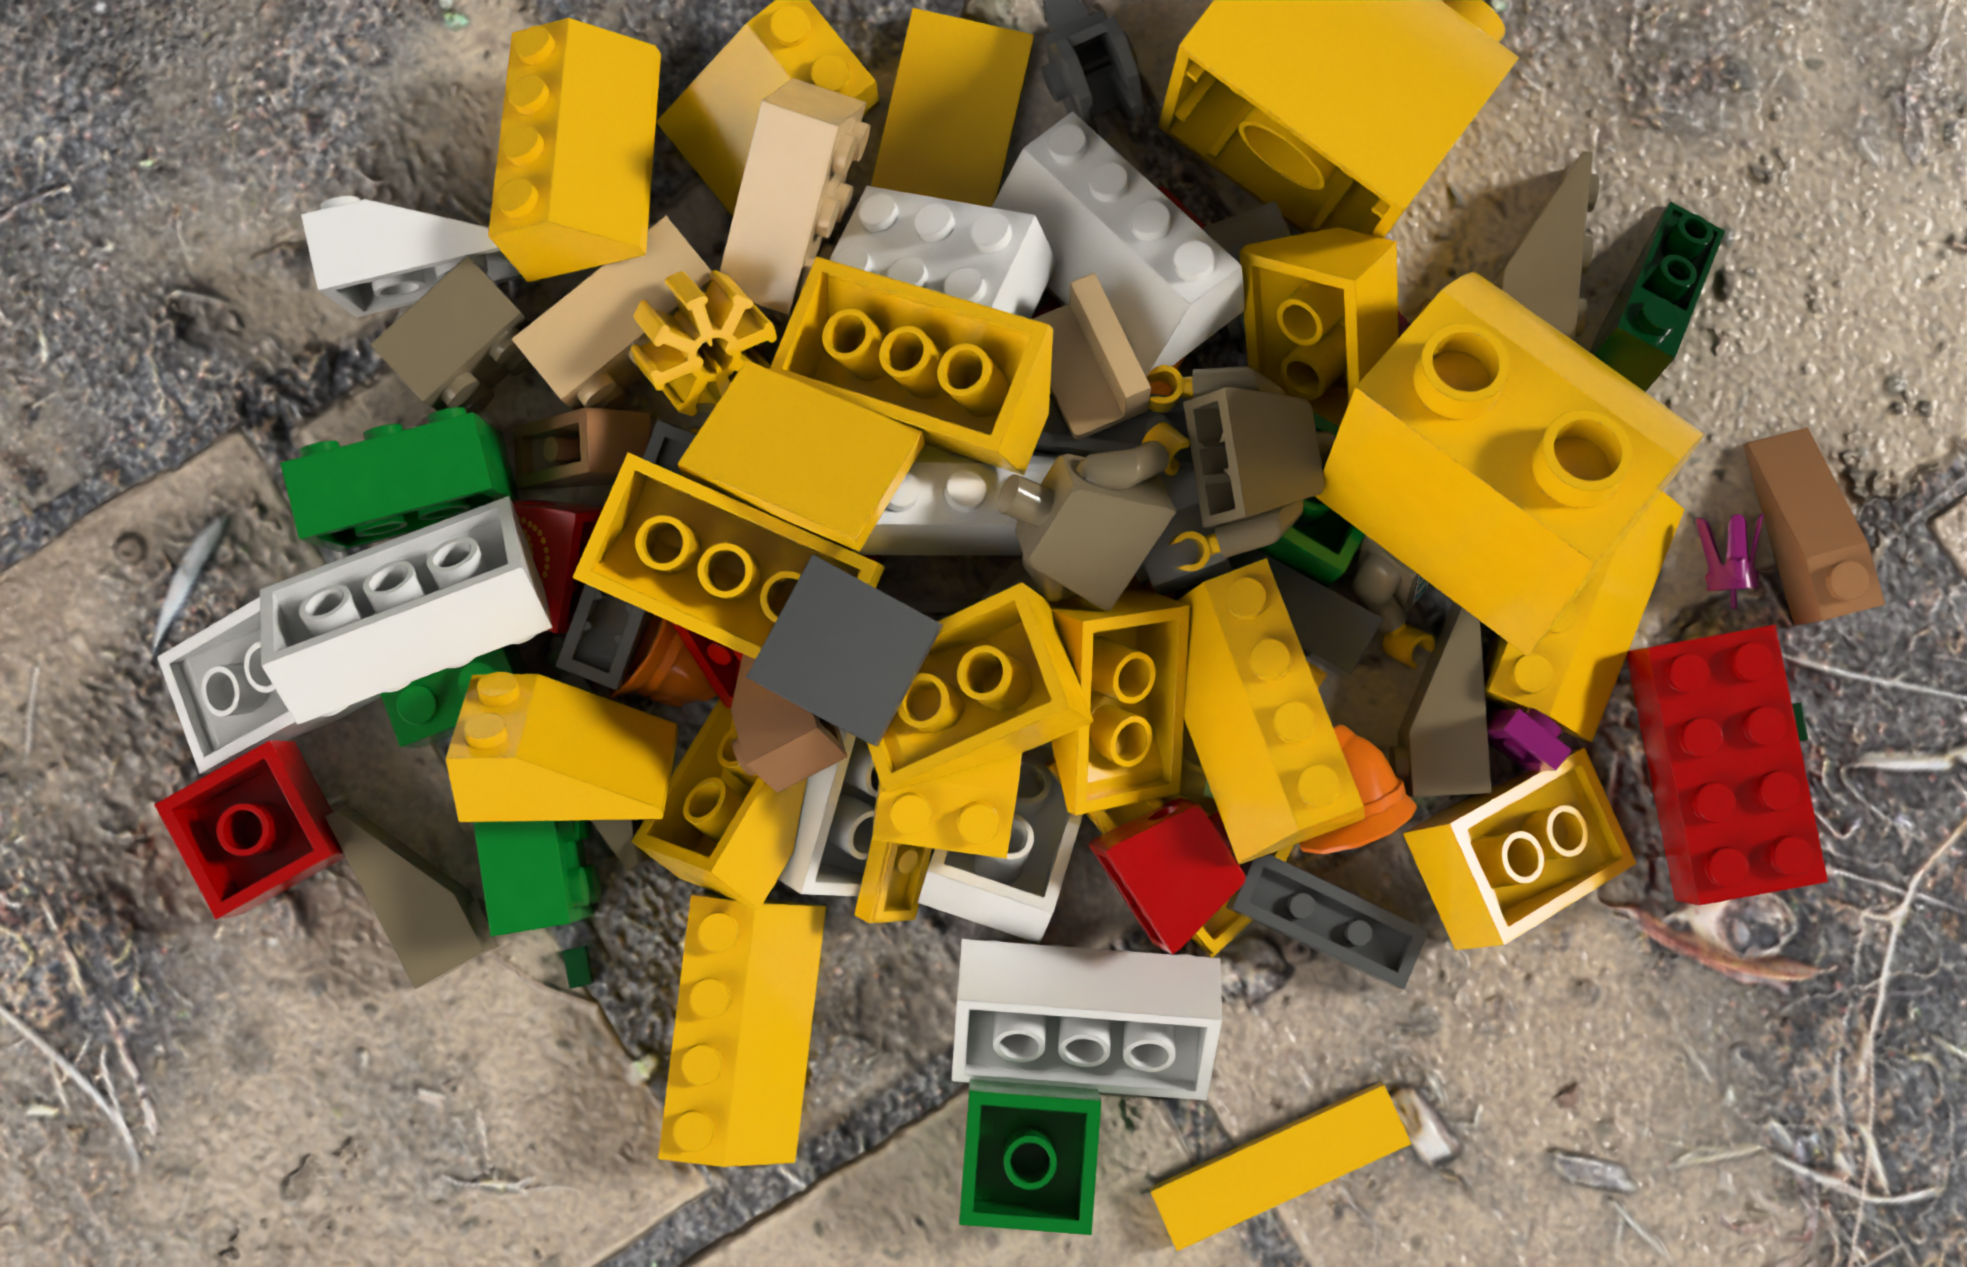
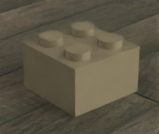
[370,255,532,414]

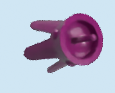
[1696,513,1764,609]

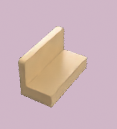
[1032,272,1151,440]

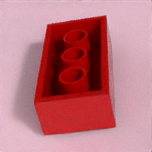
[1626,624,1828,906]

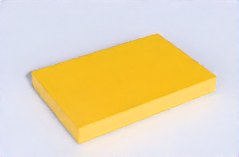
[871,8,1034,207]
[677,360,925,552]

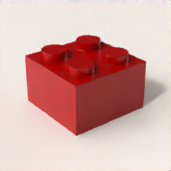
[154,740,345,920]

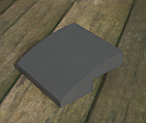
[746,554,943,747]

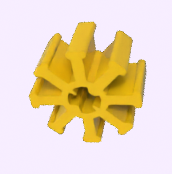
[631,270,777,416]

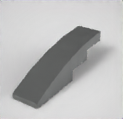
[556,420,706,690]

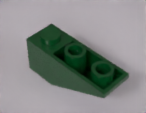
[1590,201,1725,392]

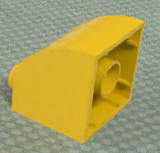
[1158,0,1520,238]
[1315,272,1705,657]

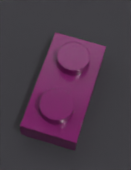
[1486,707,1572,771]

